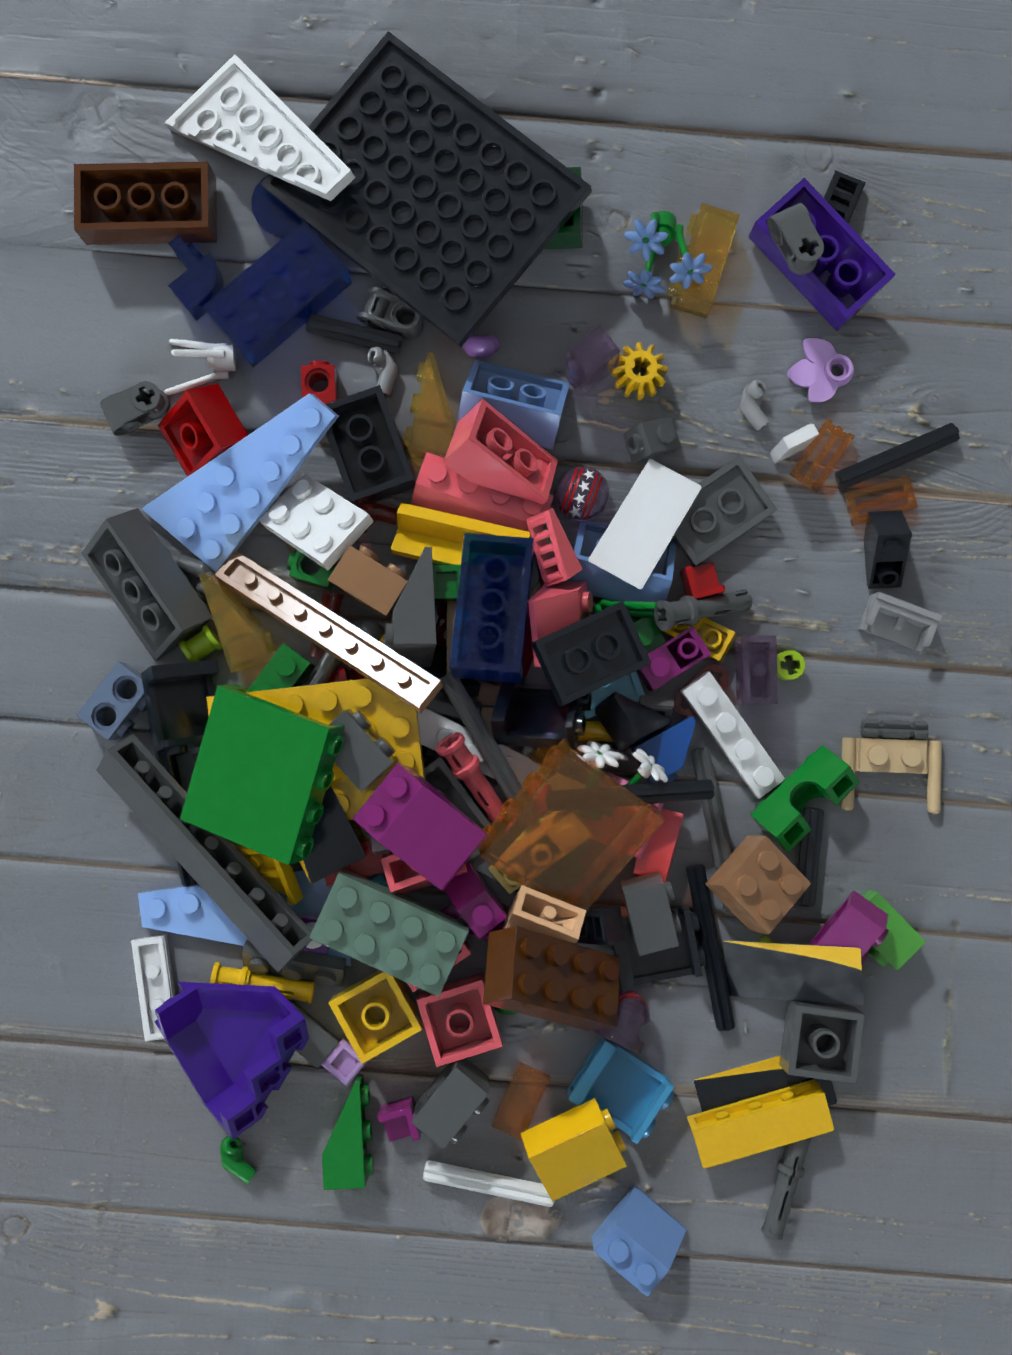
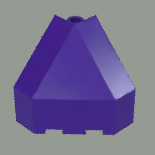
[154,982,309,1140]

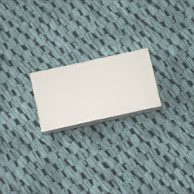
[770,423,819,464]

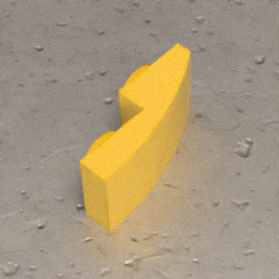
[659,618,737,664]

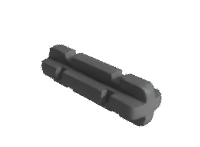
[861,719,928,740]

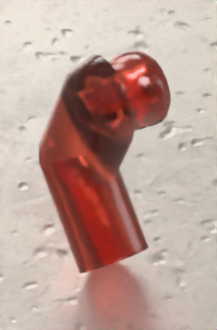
[360,502,398,534]

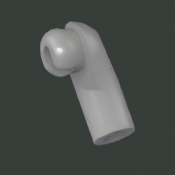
[740,380,770,432]

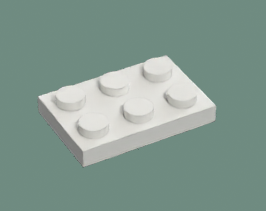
[259,473,374,570]

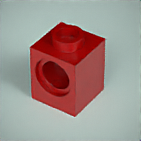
[301,360,339,404]

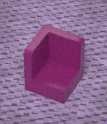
[377,1096,422,1142]

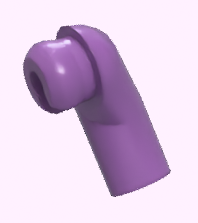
[462,334,500,357]

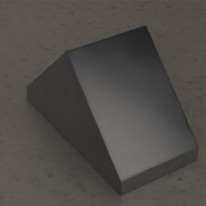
[595,691,670,753]

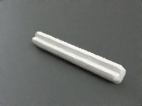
[423,1160,555,1207]

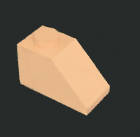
[503,885,586,943]

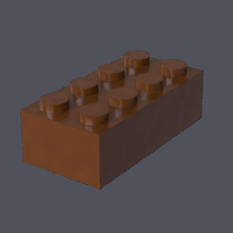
[74,161,217,245]
[483,926,620,1031]

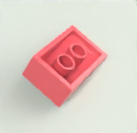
[443,399,558,504]

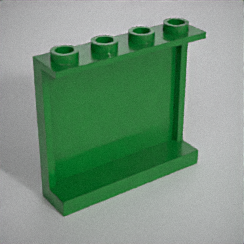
[180,684,345,865]

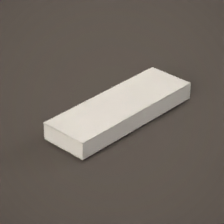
[131,934,176,1042]

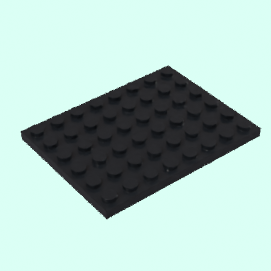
[261,31,592,347]

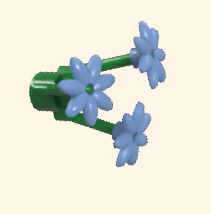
[623,211,713,299]

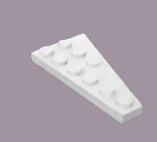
[164,55,356,201]

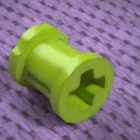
[178,624,224,662]

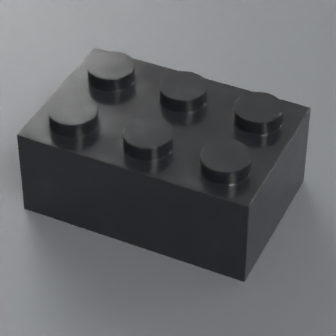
[326,385,415,508]

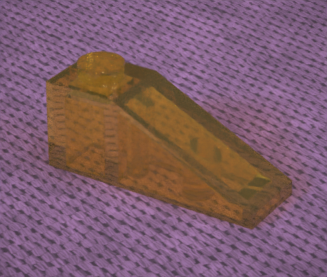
[199,571,276,673]

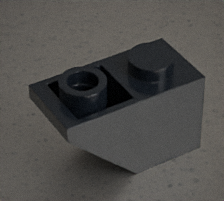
[864,510,912,589]

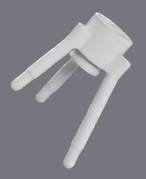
[164,339,237,396]

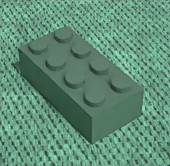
[309,868,469,997]

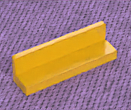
[391,502,531,583]
[687,1079,834,1168]

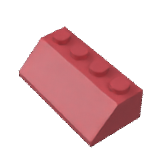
[411,452,554,562]

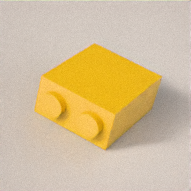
[520,1098,627,1202]

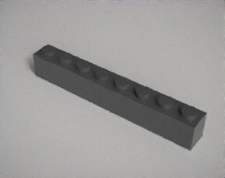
[96,734,312,972]

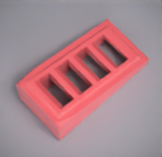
[526,508,583,587]

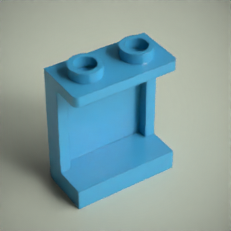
[566,1034,675,1144]

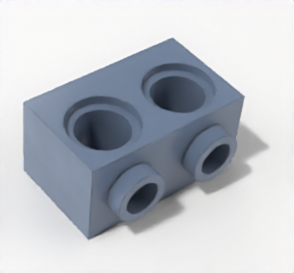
[76,662,147,740]

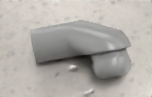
[367,347,398,397]

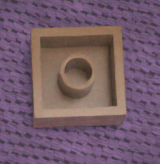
[328,545,409,622]
[706,835,811,934]

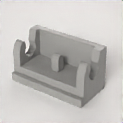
[858,592,942,652]

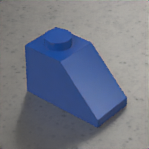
[630,716,696,783]

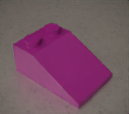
[353,763,488,890]

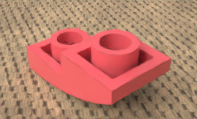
[633,808,684,882]

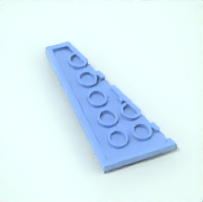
[141,393,339,572]
[138,870,353,966]

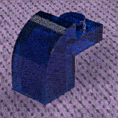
[168,235,224,321]

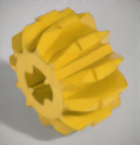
[611,341,668,400]

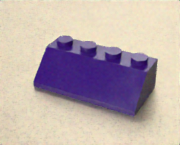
[748,178,896,331]

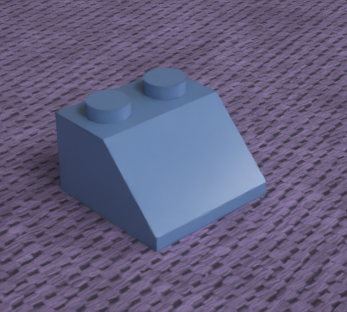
[591,1184,687,1297]

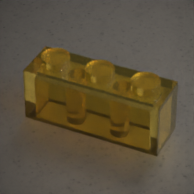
[667,203,740,318]

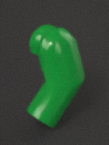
[220,1136,257,1184]

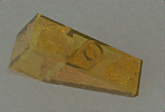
[404,352,455,459]

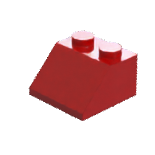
[158,383,248,477]

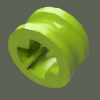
[772,650,805,681]

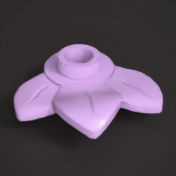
[787,338,854,403]

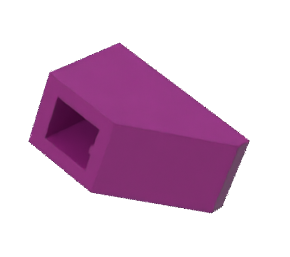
[637,626,711,692]

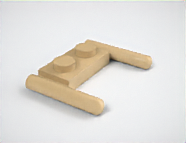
[840,738,942,814]

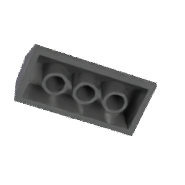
[81,508,213,661]

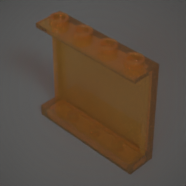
[478,739,665,911]

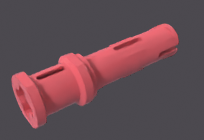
[436,732,510,826]

